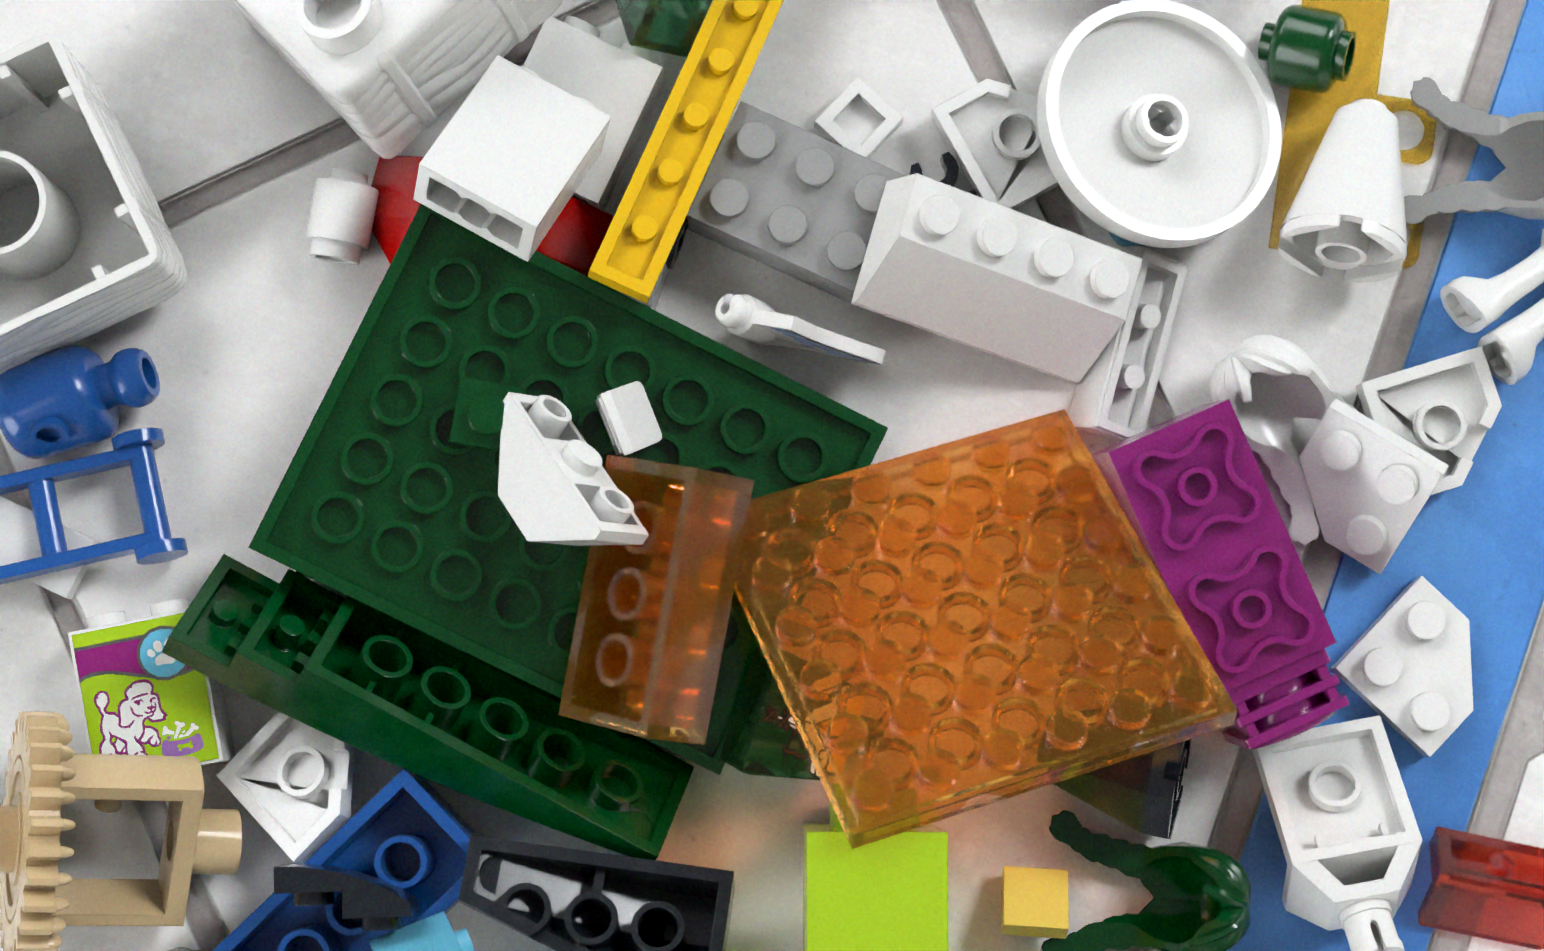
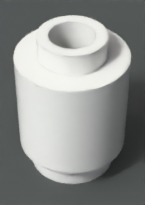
[305,168,379,265]

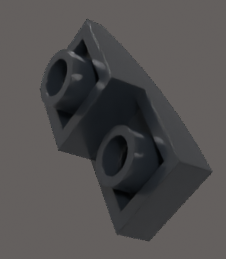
[274,864,419,931]

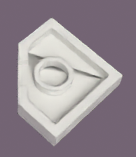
[931,79,1059,210]
[1355,346,1502,496]
[1299,399,1449,574]
[1330,576,1474,757]
[216,711,355,864]

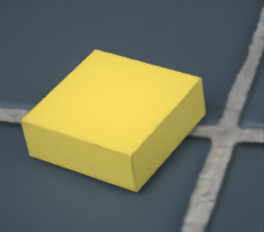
[1001,866,1069,939]

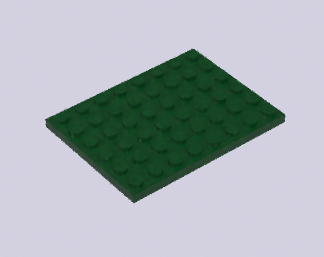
[248,204,888,775]

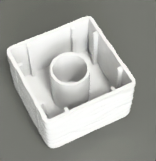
[231,0,563,159]
[0,33,188,375]

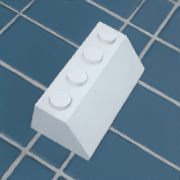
[851,173,1143,383]

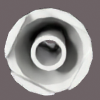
[1278,99,1408,283]

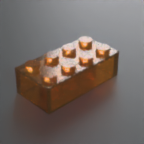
[558,454,754,745]

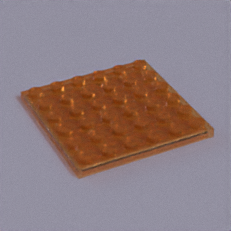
[707,409,1237,849]

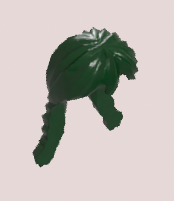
[1041,810,1251,951]

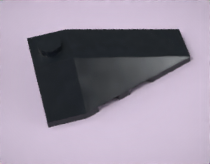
[459,835,735,951]

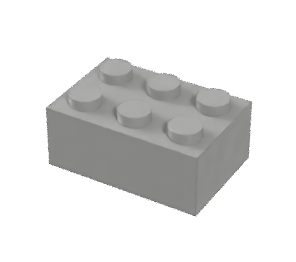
[687,101,906,307]

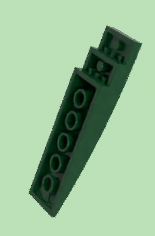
[162,554,694,860]

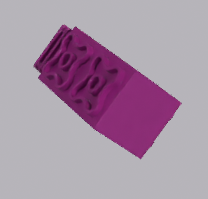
[1087,399,1349,750]

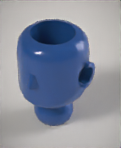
[0,345,160,459]

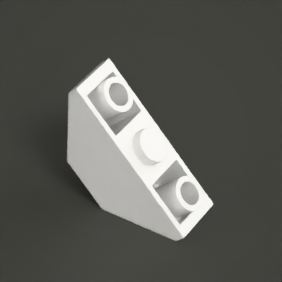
[498,392,649,546]

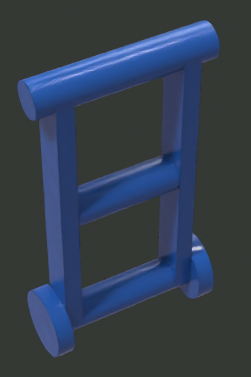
[0,427,188,585]

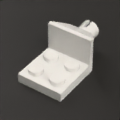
[1253,715,1423,951]

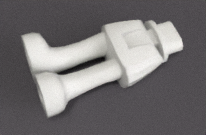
[1440,228,1544,385]

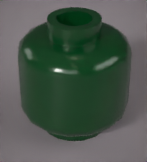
[1258,5,1356,93]

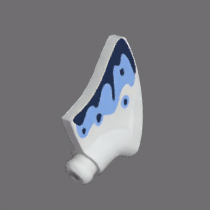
[715,293,886,365]

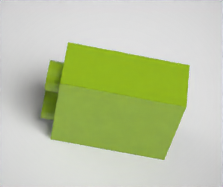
[803,788,949,951]

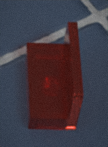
[1418,826,1544,950]

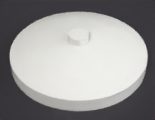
[1037,0,1282,248]

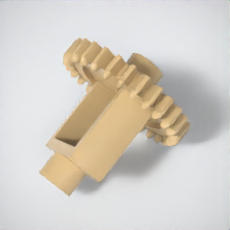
[0,711,242,951]

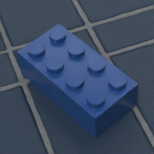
[212,769,478,951]

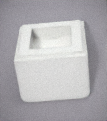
[595,381,662,457]

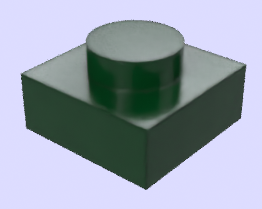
[449,377,526,451]

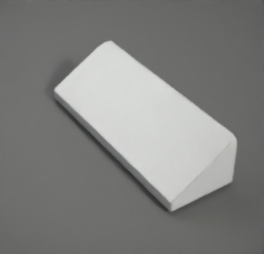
[1066,246,1189,442]

